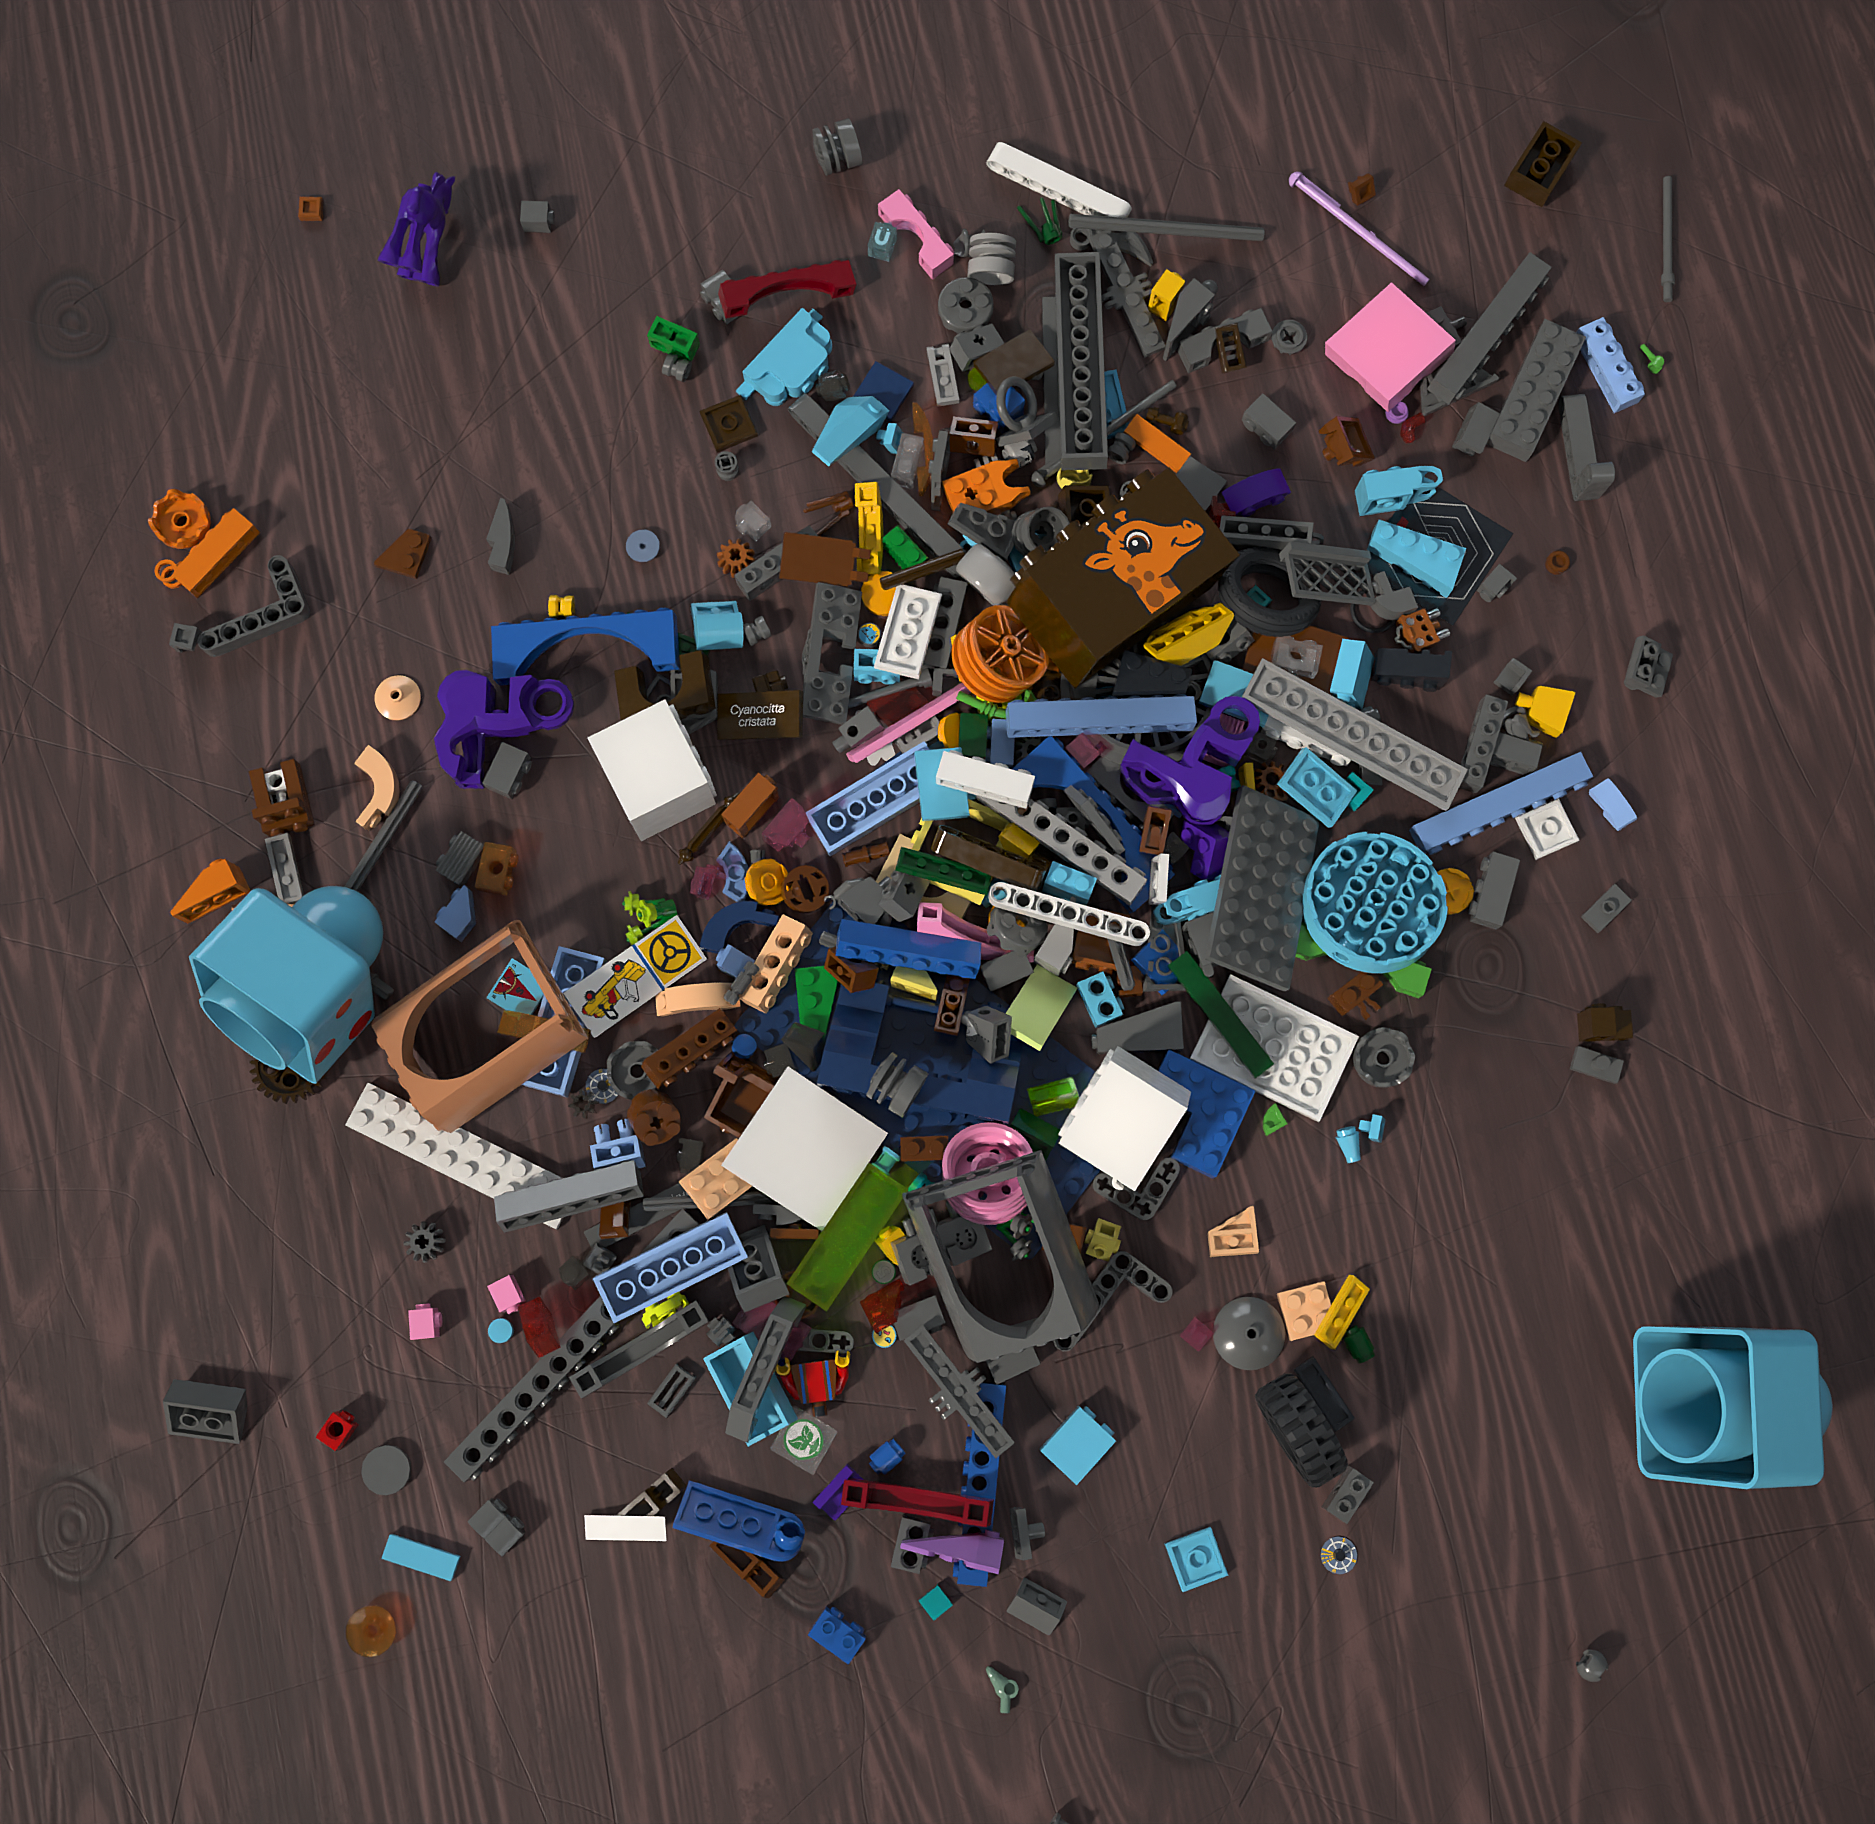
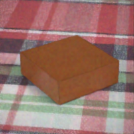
[298,197,324,221]

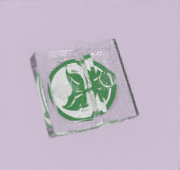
[770,1405,838,1475]

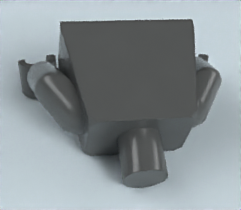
[824,876,892,927]

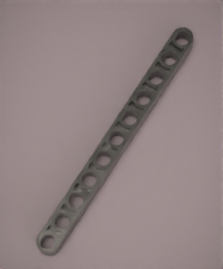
[788,393,967,578]

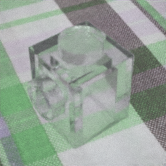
[735,501,772,542]

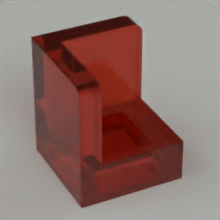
[1209,495,1236,528]

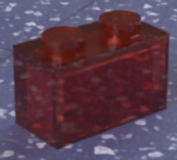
[518,1296,561,1358]

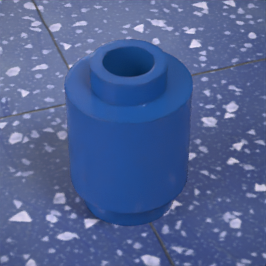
[869,1439,906,1475]

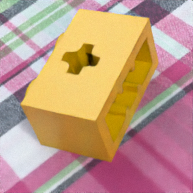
[1148,269,1185,321]

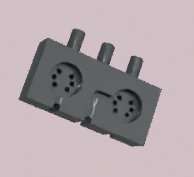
[890,1201,992,1285]

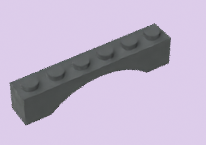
[569,1300,711,1399]

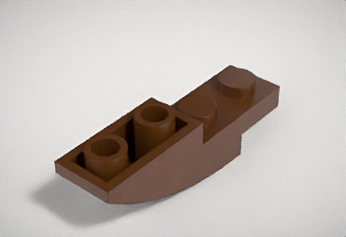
[934,974,970,1036]

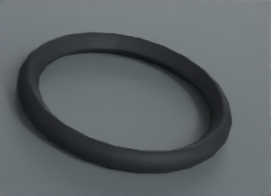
[1350,590,1396,633]

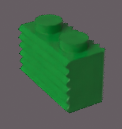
[883,526,929,569]

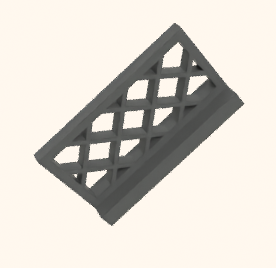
[1279,541,1376,606]

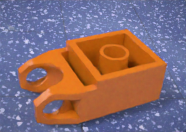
[942,459,1030,515]

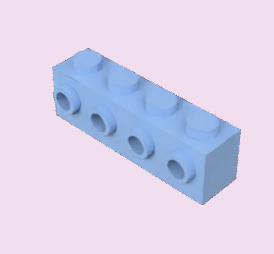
[1576,317,1645,413]

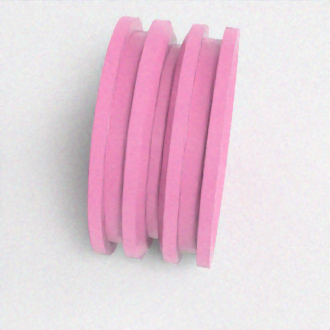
[942,1122,1033,1225]

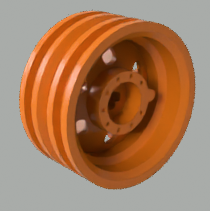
[952,605,1049,703]

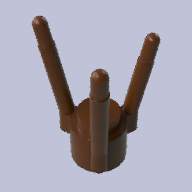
[803,491,853,536]

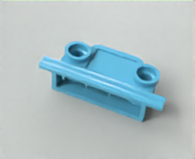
[736,308,832,406]

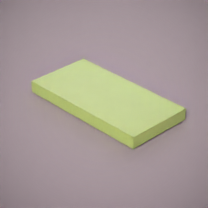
[1006,964,1077,1051]

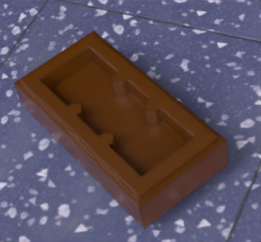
[770,1224,820,1240]

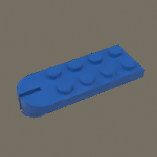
[673,1480,805,1561]

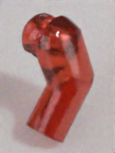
[1400,412,1425,443]

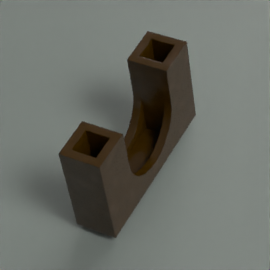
[614,650,716,721]

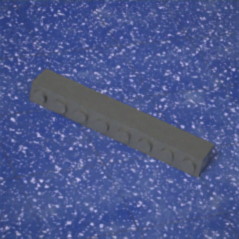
[1427,252,1552,405]

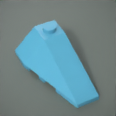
[812,396,889,466]

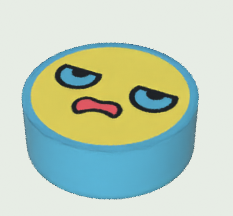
[872,1323,896,1348]

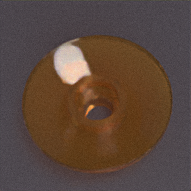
[346,1605,396,1657]

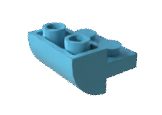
[690,601,743,650]

